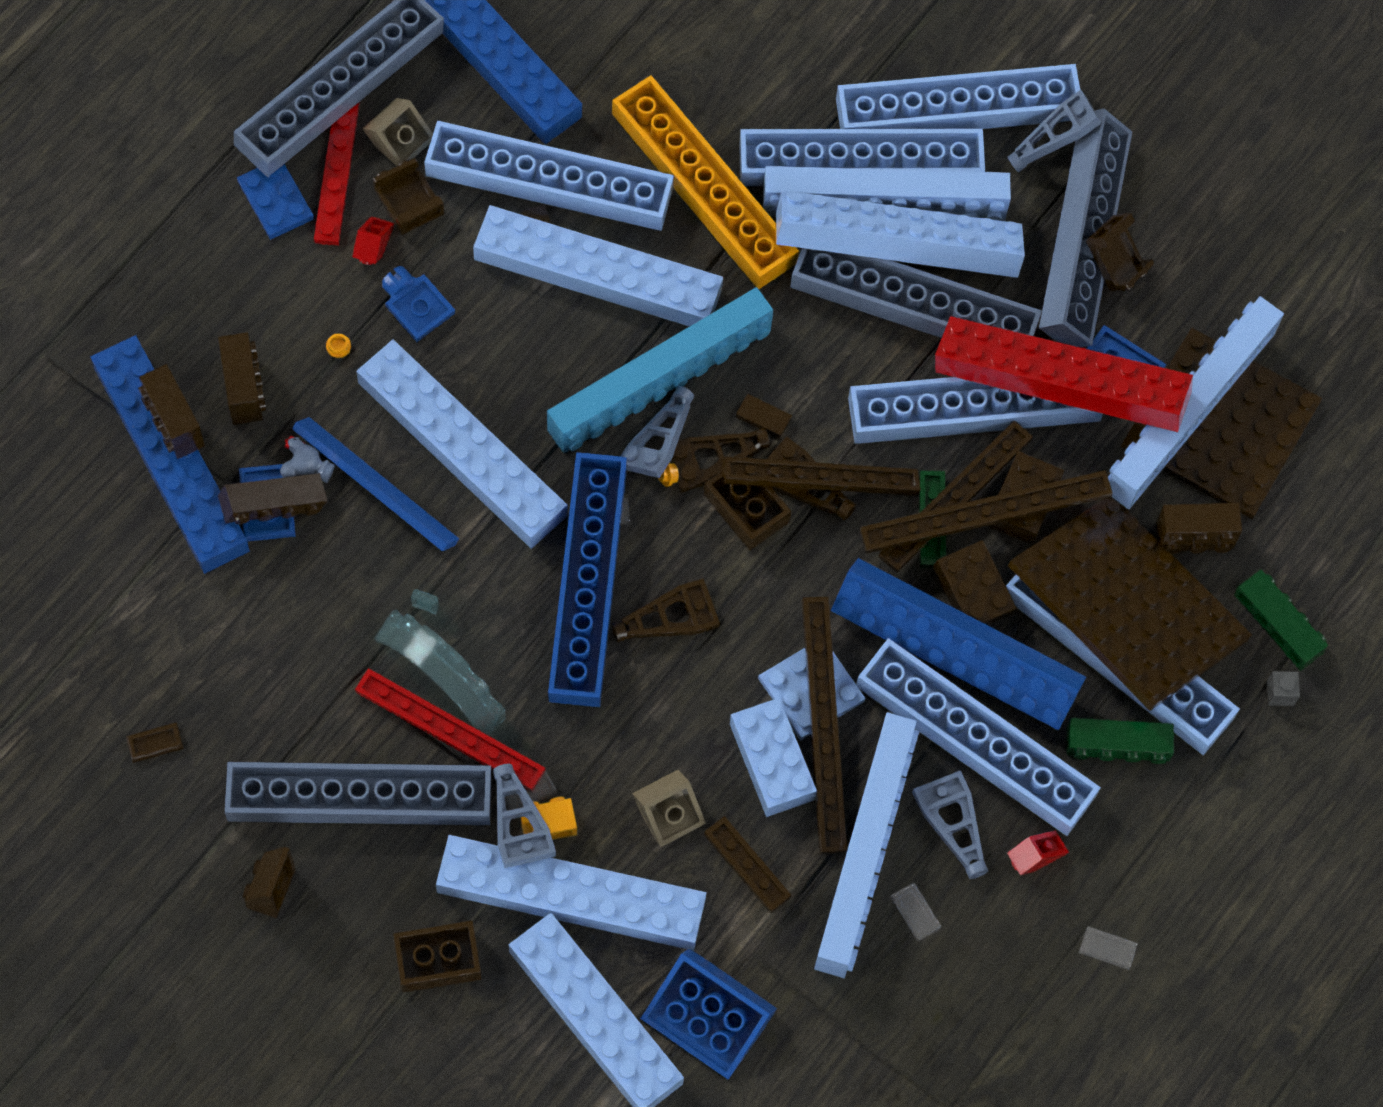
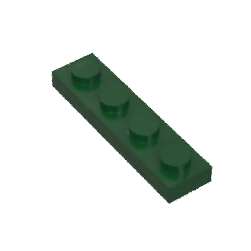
[919,470,946,568]

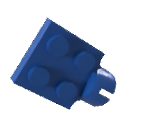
[382,266,455,342]

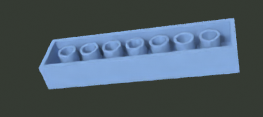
[509,913,684,1107]

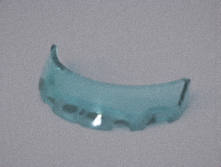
[374,610,506,736]

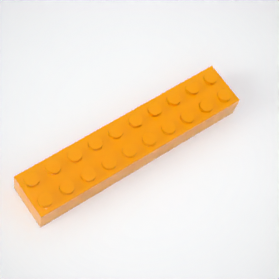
[612,75,799,289]

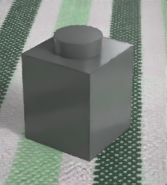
[1267,671,1300,706]

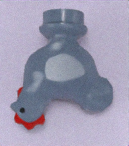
[280,436,335,483]

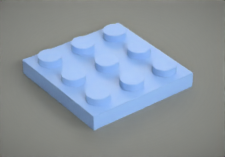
[758,648,865,741]

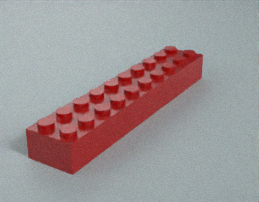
[935,316,1193,432]

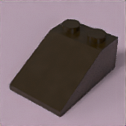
[243,847,296,918]

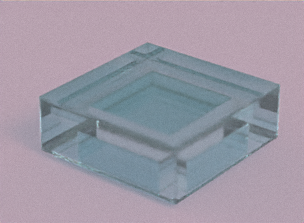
[411,589,439,614]

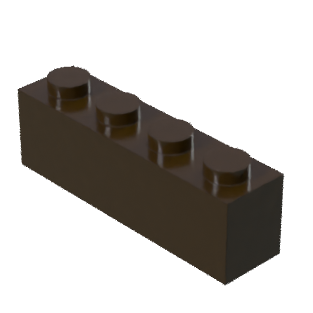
[218,473,328,525]

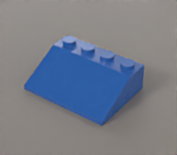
[641,948,777,1079]

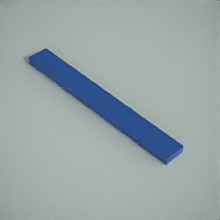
[292,417,459,551]

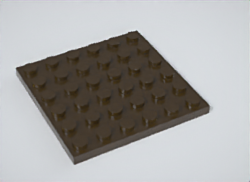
[1121,328,1322,519]

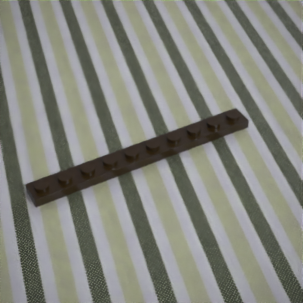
[860,470,1113,554]
[802,597,847,854]

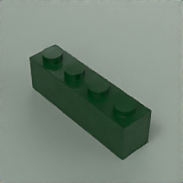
[1234,569,1328,671]
[1067,718,1174,764]

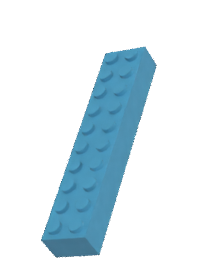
[547,287,773,454]

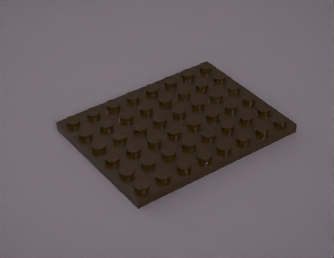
[1008,497,1252,711]

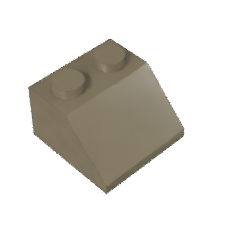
[362,98,433,166]
[632,770,706,848]

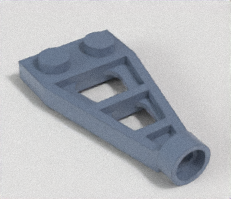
[1007,90,1101,172]
[620,386,694,478]
[493,764,556,868]
[912,770,988,879]

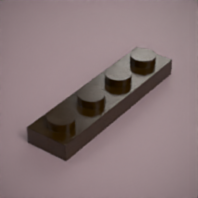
[704,816,791,913]

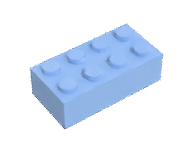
[730,698,817,817]

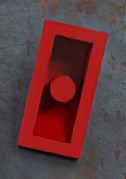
[352,216,395,265]
[1007,830,1069,875]

